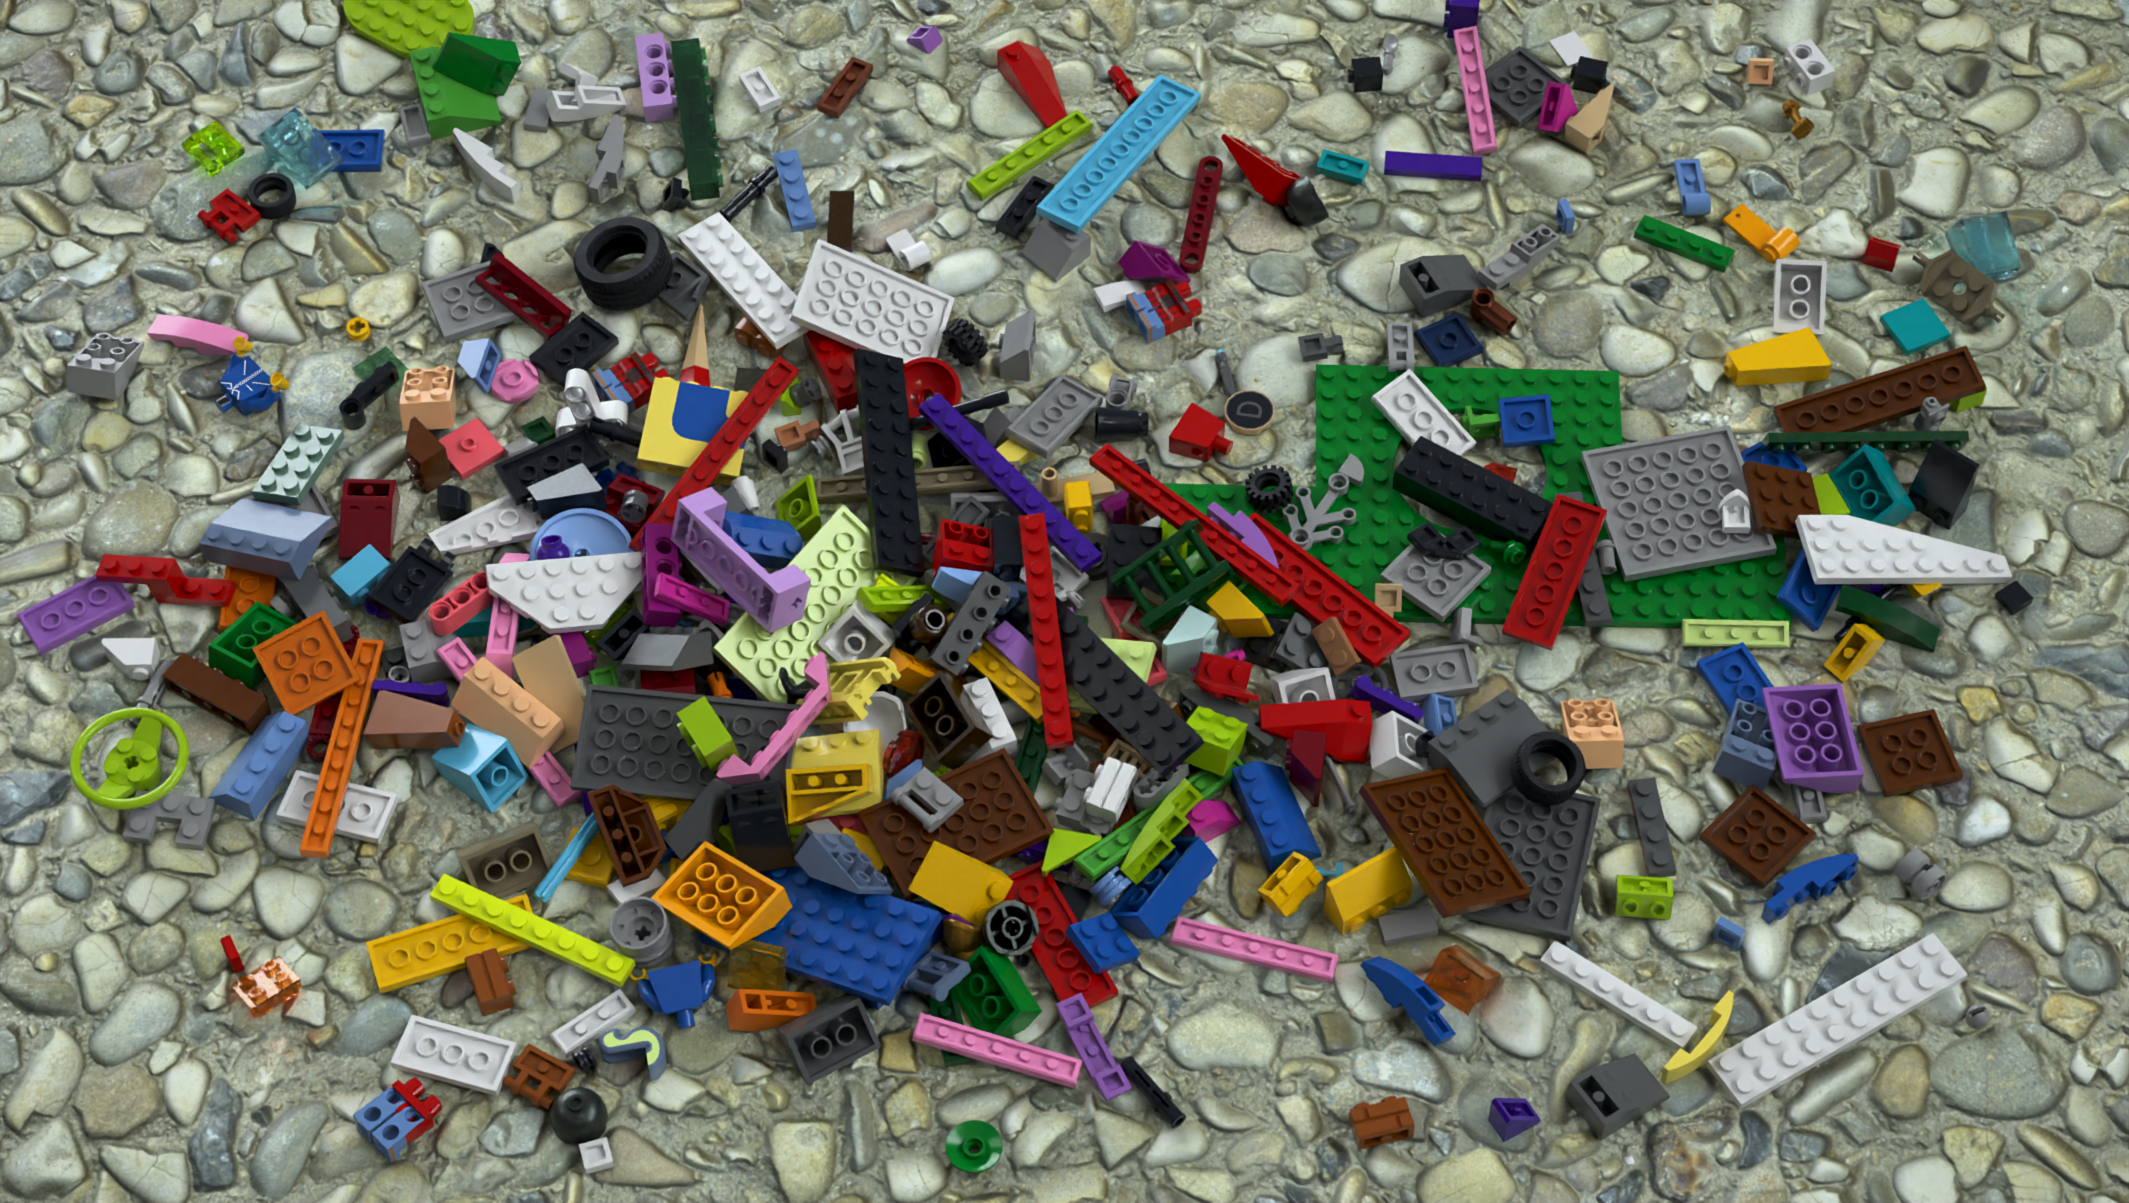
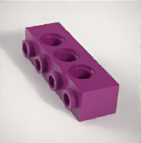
[640,523,684,627]

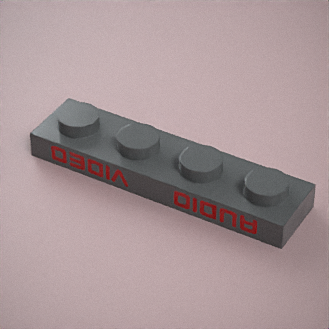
[1627,778,1677,878]

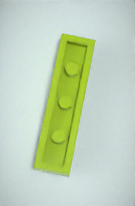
[857,585,951,613]

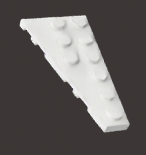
[428,494,549,557]

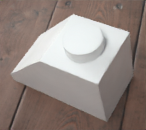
[102,638,160,681]

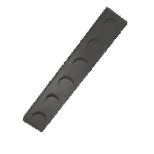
[1555,491,1612,628]

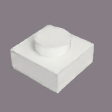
[579,1137,614,1174]

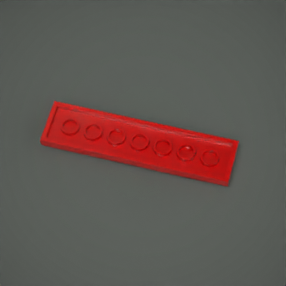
[1249,512,1410,669]

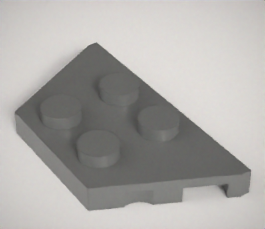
[627,252,710,322]

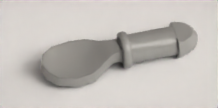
[1382,34,1399,75]

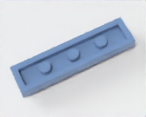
[773,149,817,232]

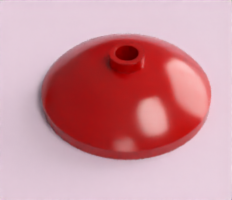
[904,357,962,431]

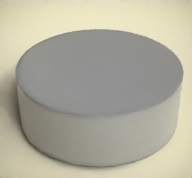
[270,594,296,618]

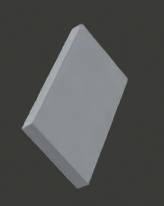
[1004,374,1103,460]

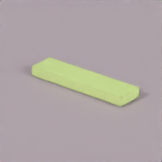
[1682,619,1789,649]

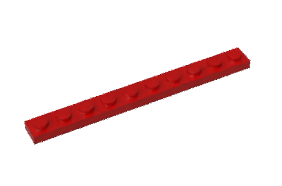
[629,356,799,552]
[1089,443,1300,607]
[1018,513,1074,750]

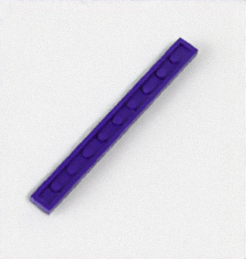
[918,393,1102,573]

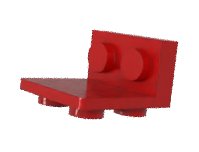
[1193,651,1259,704]

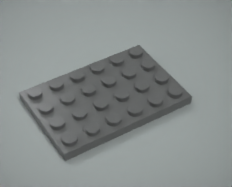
[1461,787,1601,942]

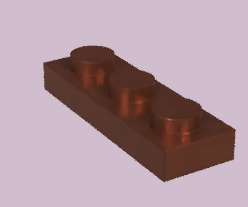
[817,57,873,119]

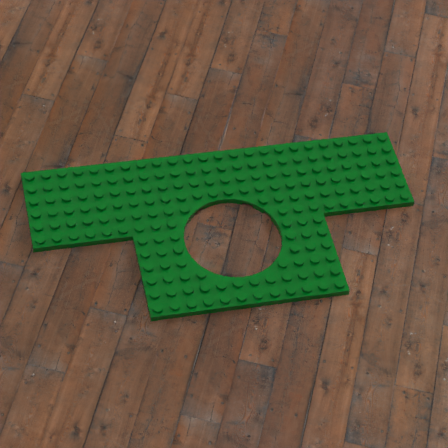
[1159,364,1791,631]

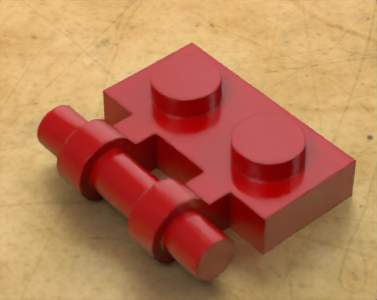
[197,188,261,243]

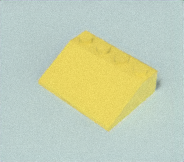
[787,729,885,818]

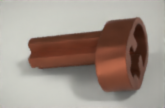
[1122,494,1157,526]

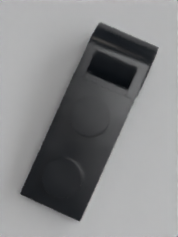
[339,361,400,430]

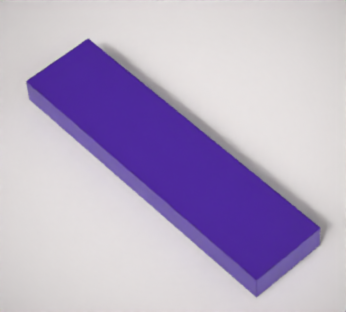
[1384,151,1482,181]

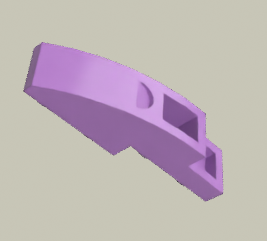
[1207,501,1279,569]

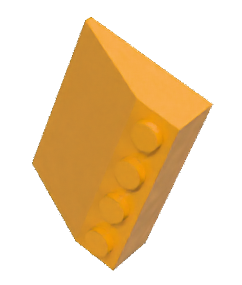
[651,841,792,950]

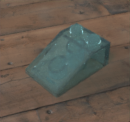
[257,107,344,190]

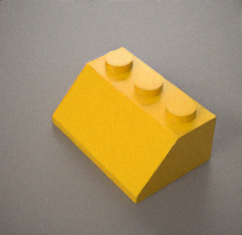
[1324,846,1413,936]

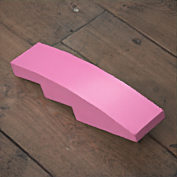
[147,314,249,355]

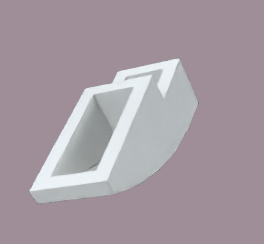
[546,85,627,122]

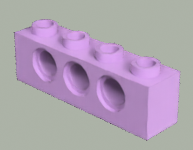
[635,33,678,123]

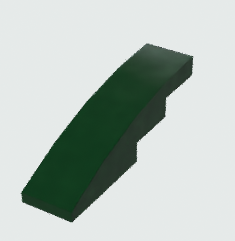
[1835,584,1940,653]

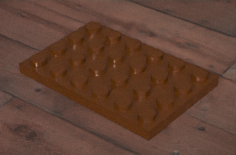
[858,748,1054,901]
[1358,768,1532,919]

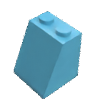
[431,722,529,813]

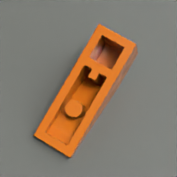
[725,988,817,1032]

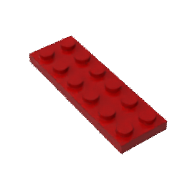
[1502,494,1607,651]
[1004,860,1118,1009]

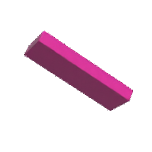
[654,572,730,626]

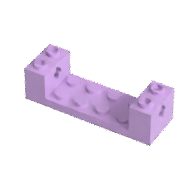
[670,487,811,633]

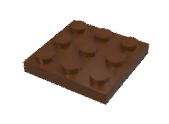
[1742,461,1821,540]
[1857,709,1963,797]
[1699,784,1816,889]

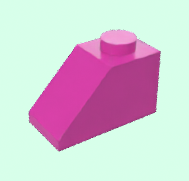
[1182,800,1241,843]

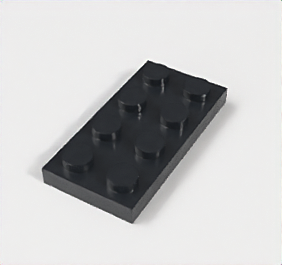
[494,424,610,506]

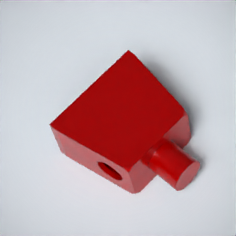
[1169,403,1233,462]

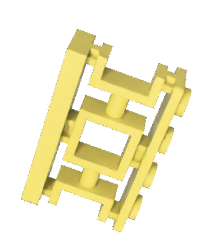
[796,657,901,725]

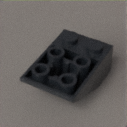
[725,781,795,873]

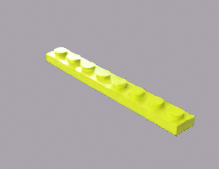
[429,874,636,987]

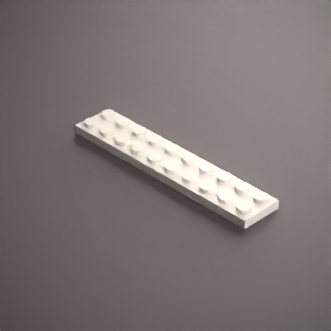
[1706,933,1968,1109]

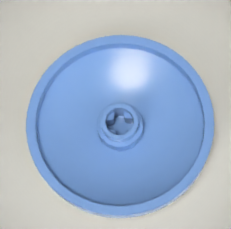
[529,508,634,561]

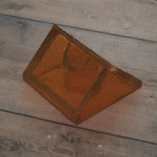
[1424,944,1501,1016]

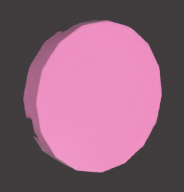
[490,359,539,404]

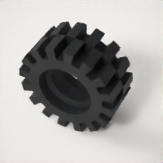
[942,318,988,367]
[1245,465,1294,513]

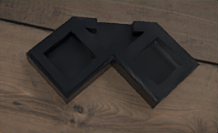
[1407,521,1481,560]

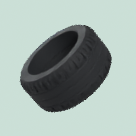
[1511,731,1586,806]

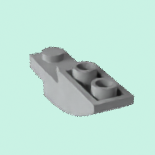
[587,114,626,205]
[1477,224,1561,291]

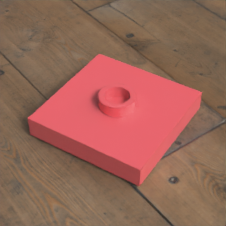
[439,418,506,480]

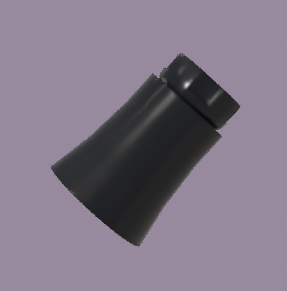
[1095,406,1149,442]

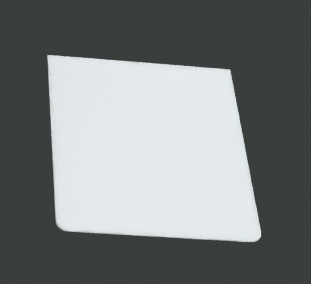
[1549,31,1593,66]

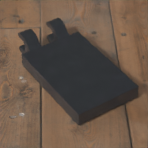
[366,538,457,624]

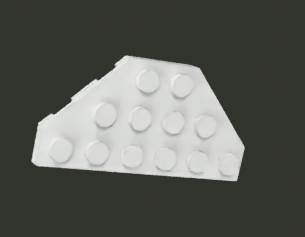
[485,552,642,634]

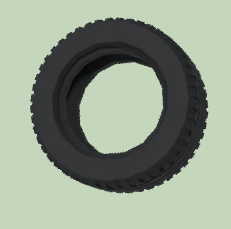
[573,217,673,311]

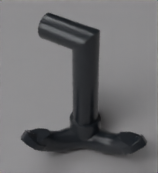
[779,667,816,704]

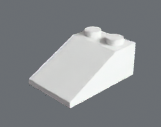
[1773,259,1827,335]

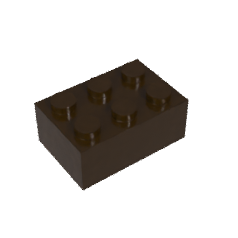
[903,670,993,770]

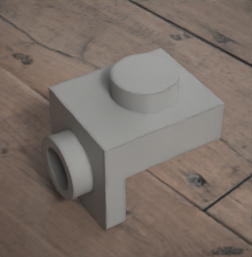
[1041,743,1089,786]

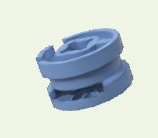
[1089,866,1132,908]

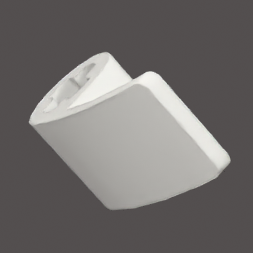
[886,229,932,271]

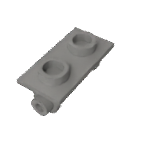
[1913,397,1950,431]

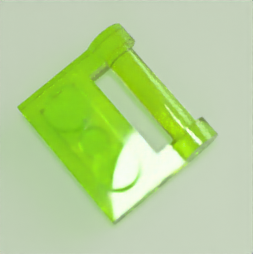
[181,121,245,177]

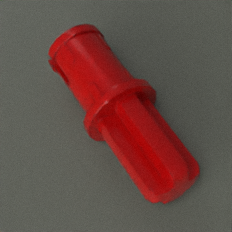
[1108,65,1140,107]

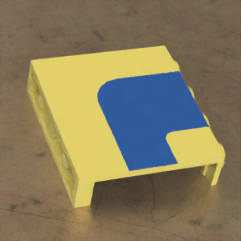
[637,377,749,486]

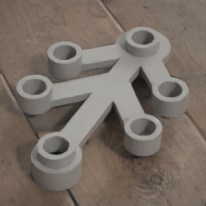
[1282,473,1356,551]

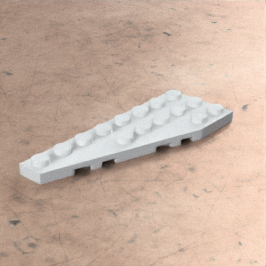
[1795,515,2012,584]

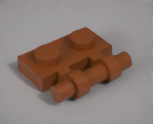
[502,1043,576,1110]

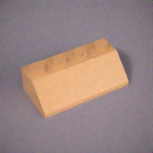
[451,656,566,770]

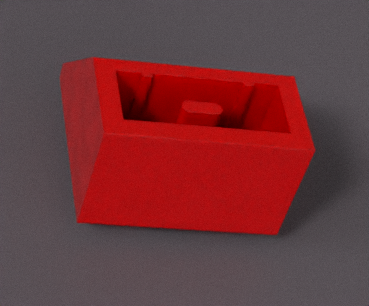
[932,519,993,578]

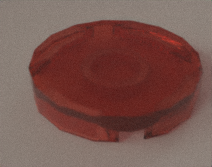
[883,729,925,779]

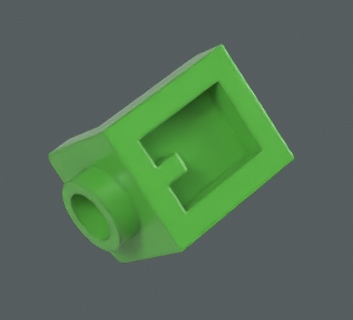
[1460,406,1501,440]

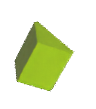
[775,474,821,541]

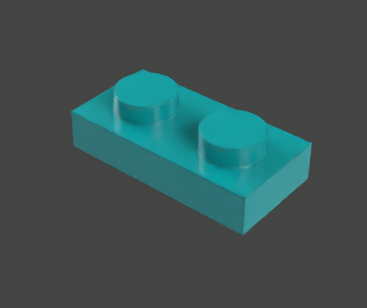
[1316,149,1370,186]

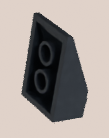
[1908,438,1980,530]

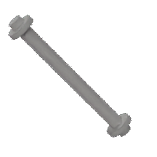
[1324,753,1358,814]

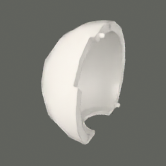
[844,691,909,759]

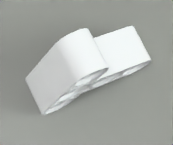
[555,368,629,438]

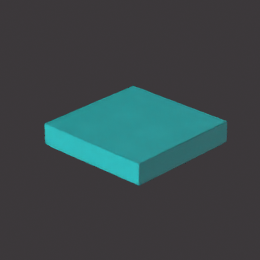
[1879,298,1950,356]

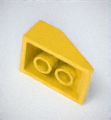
[908,840,1013,927]

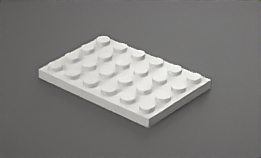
[789,239,955,364]

